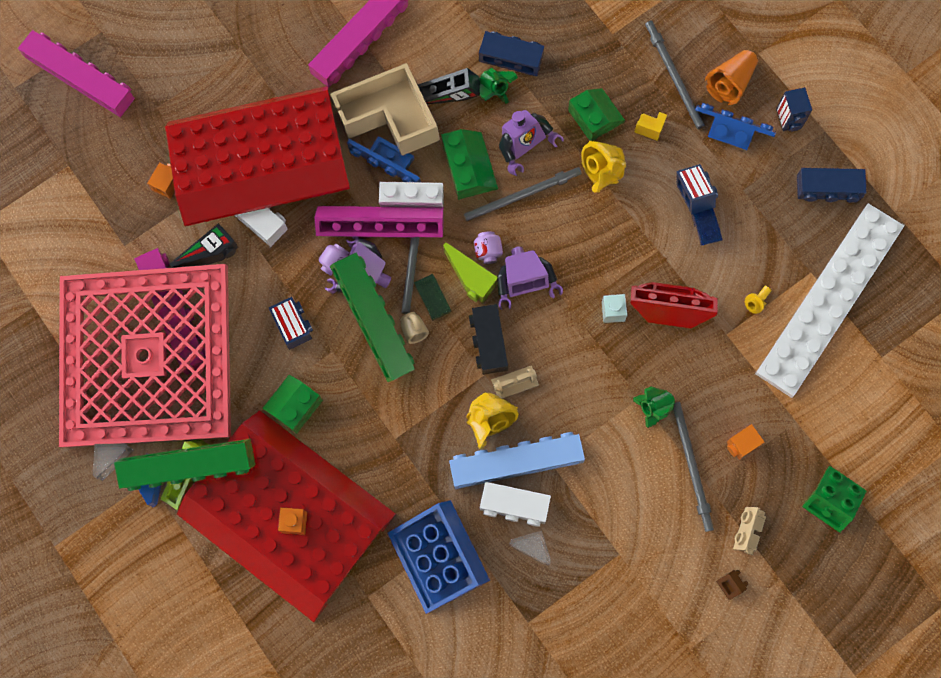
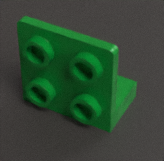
[802,466,867,533]

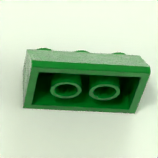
[441,129,498,200]

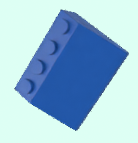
[388,500,490,614]

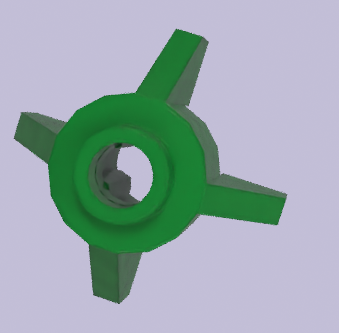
[480,68,518,104]
[633,386,675,428]

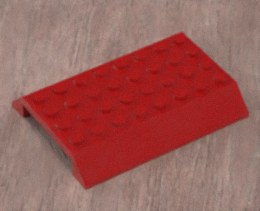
[165,86,350,227]
[177,410,396,622]

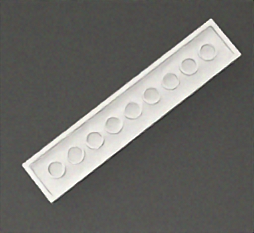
[755,203,904,398]

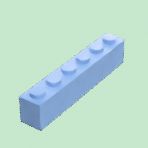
[449,432,585,489]

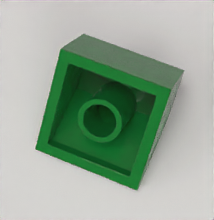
[568,88,625,141]
[262,375,323,434]

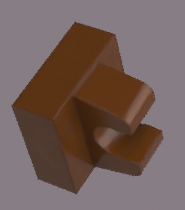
[716,570,748,600]

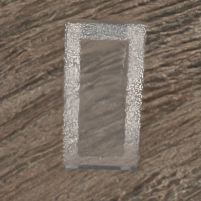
[93,443,134,481]
[509,530,551,566]

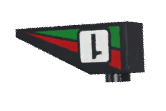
[418,68,480,105]
[169,223,239,268]

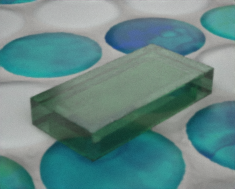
[414,274,451,321]

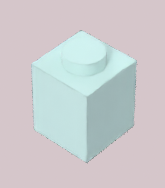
[602,294,627,323]

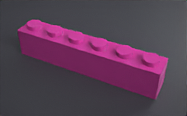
[308,0,409,88]
[17,30,135,118]
[315,206,444,237]
[134,248,206,375]

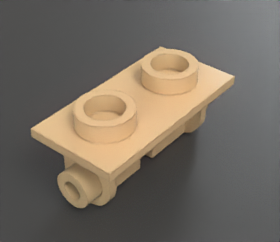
[491,365,539,399]
[733,507,766,555]

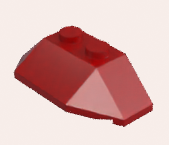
[630,282,718,329]

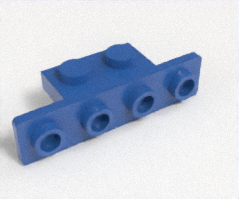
[696,103,776,150]
[347,136,421,183]

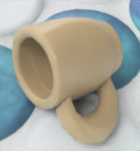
[400,312,429,344]

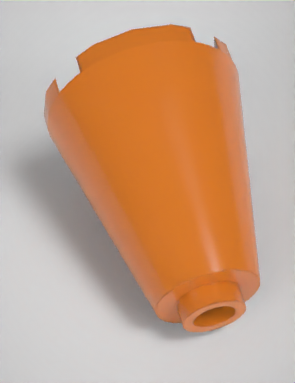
[705,50,758,105]

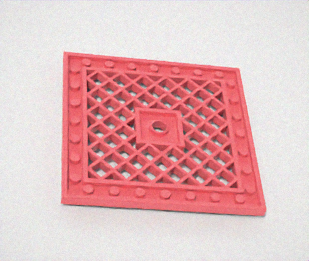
[59,264,231,448]

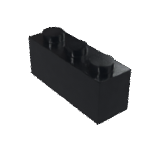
[469,304,508,375]

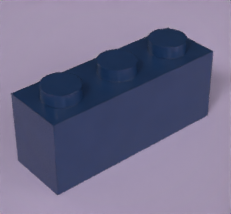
[479,31,544,77]
[797,168,866,202]

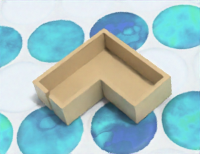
[330,63,440,155]

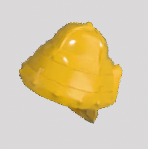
[581,141,626,193]
[466,392,519,450]

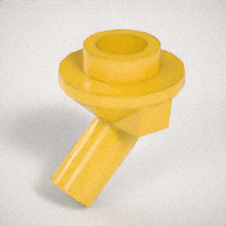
[744,286,772,314]

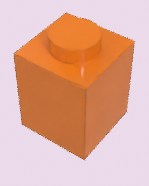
[147,162,175,199]
[727,424,764,460]
[278,508,307,535]

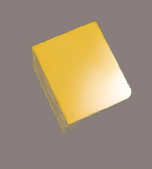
[635,112,667,141]

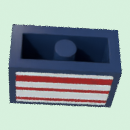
[776,87,812,132]
[676,164,718,215]
[269,297,313,350]

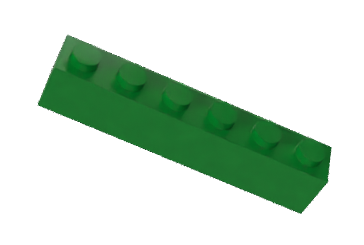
[330,252,415,382]
[114,439,255,491]

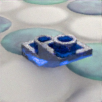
[692,208,723,246]

